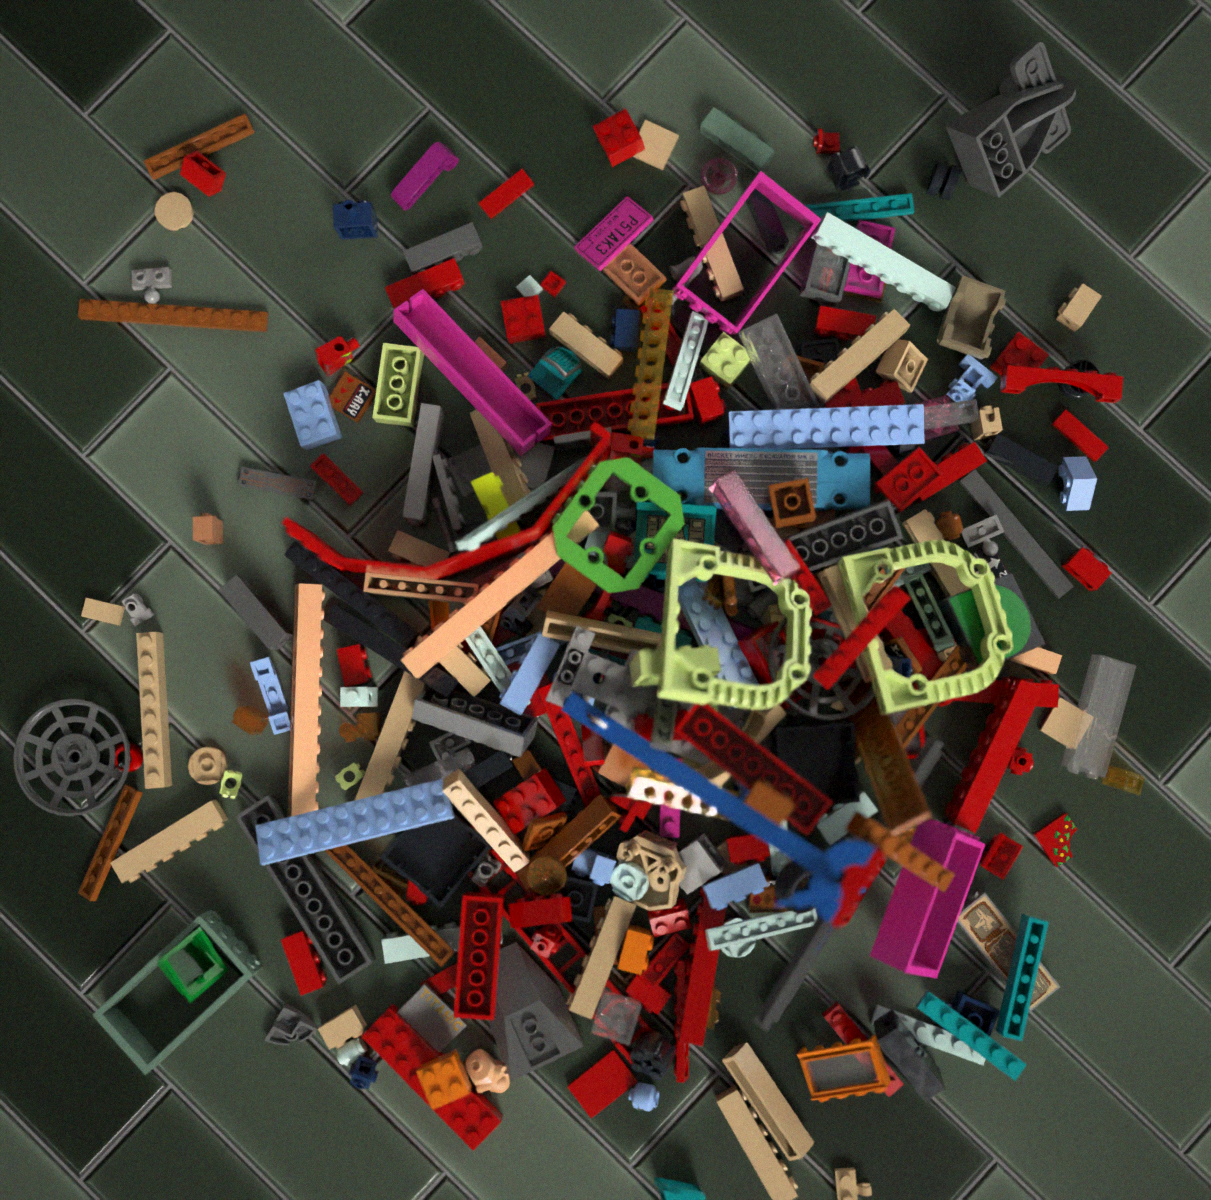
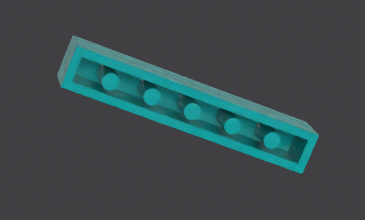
[996,914,1049,1041]

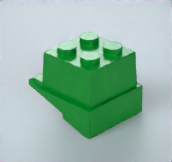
[157,927,228,1003]

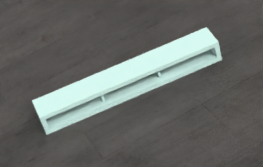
[811,212,956,312]

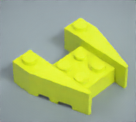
[471,472,521,540]

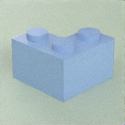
[1058,456,1097,511]
[571,848,616,886]

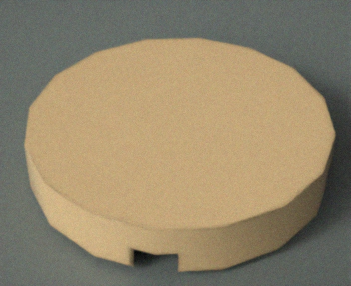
[155,192,194,231]
[188,746,228,785]

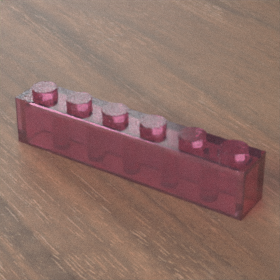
[709,470,801,585]

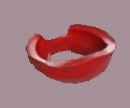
[115,743,143,772]

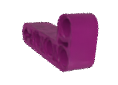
[391,142,459,210]

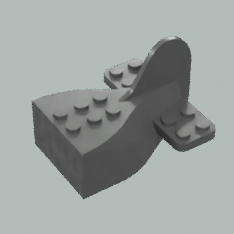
[946,41,1076,198]

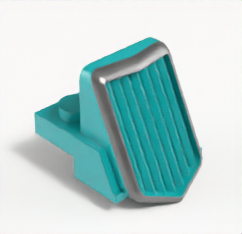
[528,346,582,400]

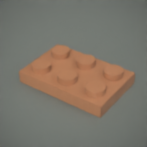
[602,243,666,305]

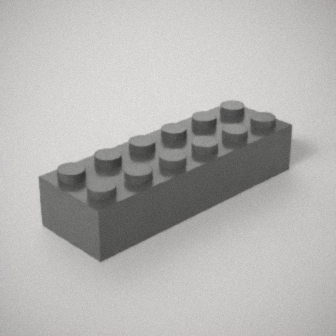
[412,685,538,757]

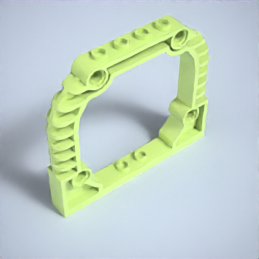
[657,539,812,710]
[838,540,1013,716]

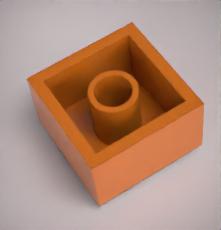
[618,924,654,975]
[417,1049,472,1110]

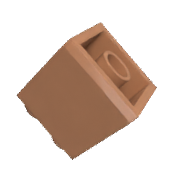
[590,737,651,793]

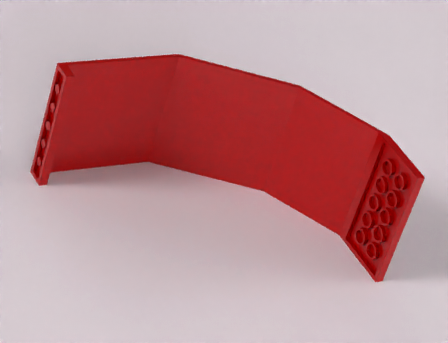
[282,422,611,581]

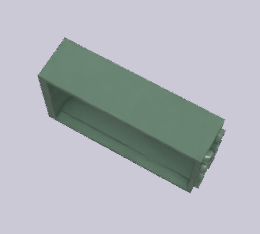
[92,910,262,1075]

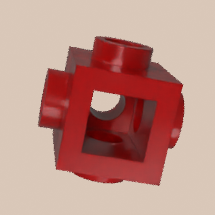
[1006,747,1034,776]
[531,924,563,958]

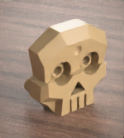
[616,830,687,911]

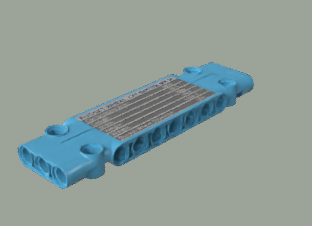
[653,448,870,511]

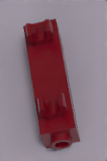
[845,445,899,494]

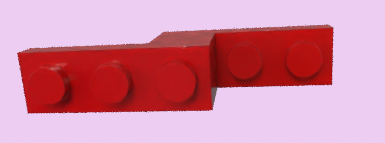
[822,1002,904,1097]

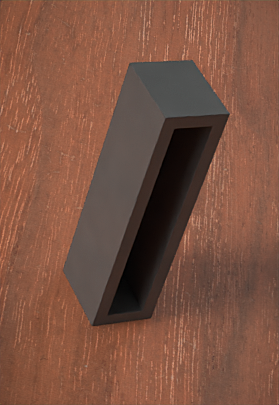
[403,222,483,275]

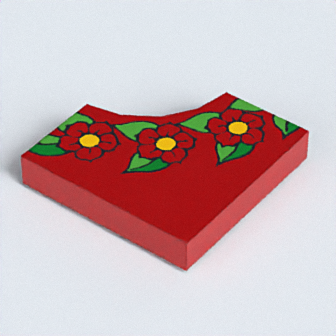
[1033,813,1077,867]

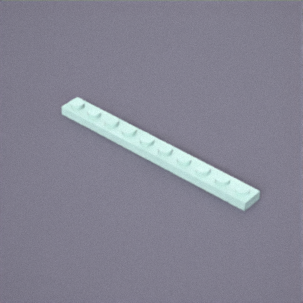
[456,455,589,551]

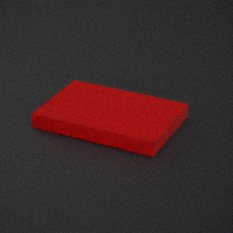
[875,446,944,513]
[567,1048,638,1119]

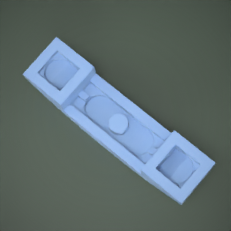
[250,656,291,735]

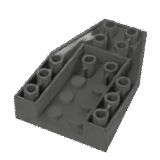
[488,941,584,1081]

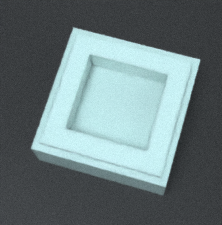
[516,275,543,297]

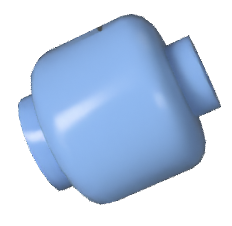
[629,1082,659,1111]

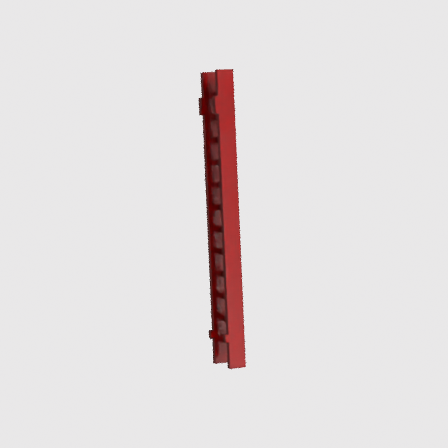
[467,849,656,1064]

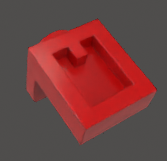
[813,129,840,154]

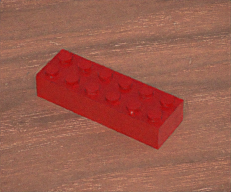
[454,892,504,1020]

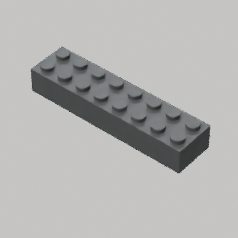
[739,499,903,592]

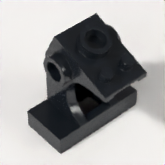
[499,585,543,637]

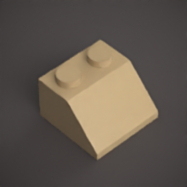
[876,339,928,393]

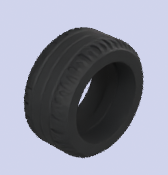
[775,860,815,914]

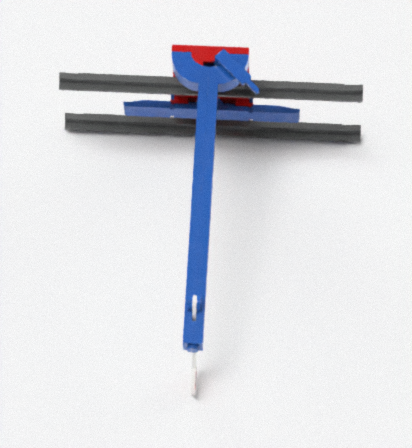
[562,693,944,1032]

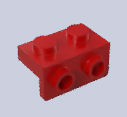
[980,832,1023,880]
[647,898,692,938]

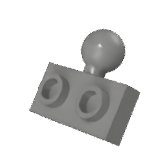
[132,267,172,304]
[961,515,1004,556]

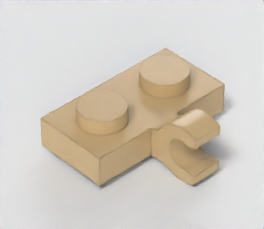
[834,1167,872,1200]

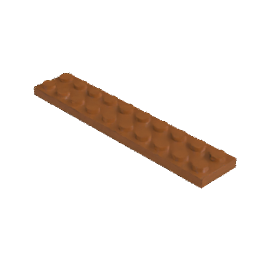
[839,677,931,836]

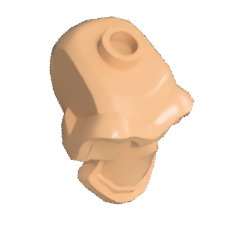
[464,1049,510,1094]

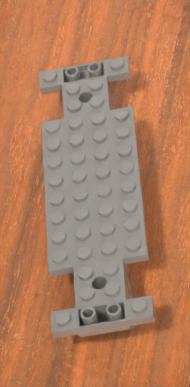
[546,626,787,765]

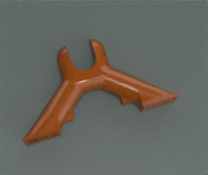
[721,575,738,617]

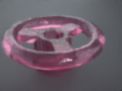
[700,158,738,195]

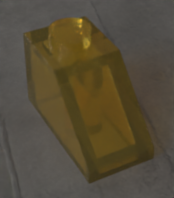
[1102,765,1145,796]

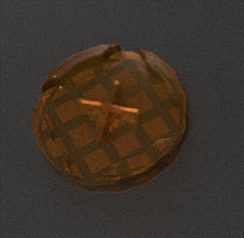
[527,856,567,895]

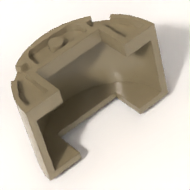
[937,276,1006,360]

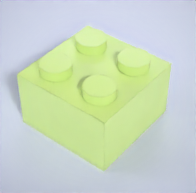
[699,332,753,390]

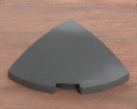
[264,1002,318,1045]

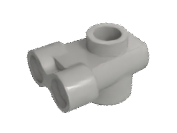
[121,593,154,626]
[472,854,502,887]

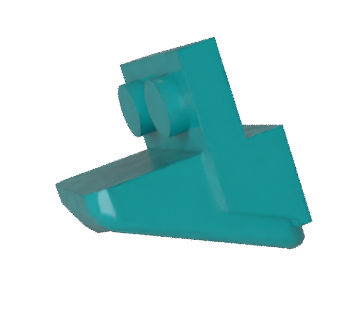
[654,1177,706,1200]

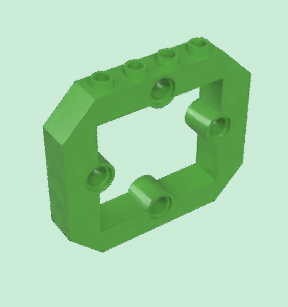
[552,458,684,593]

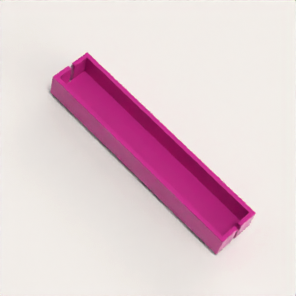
[393,289,552,456]

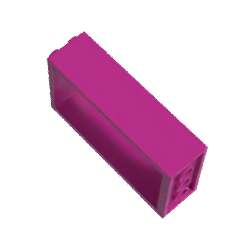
[672,171,822,335]
[870,818,985,978]

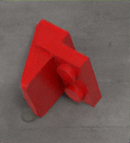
[609,791,661,833]

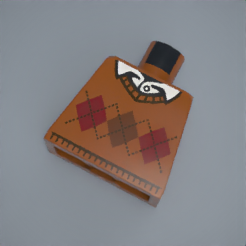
[747,867,786,913]

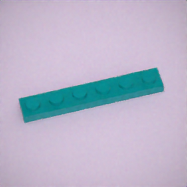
[801,193,914,227]
[916,990,1027,1081]

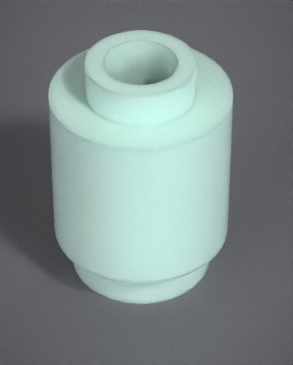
[336,1037,367,1066]

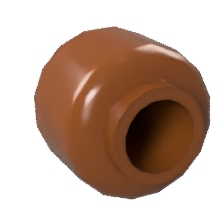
[935,511,963,540]

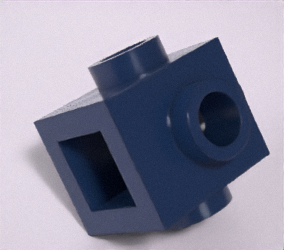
[348,1056,379,1089]

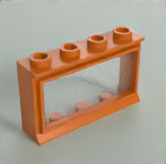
[797,1034,891,1102]

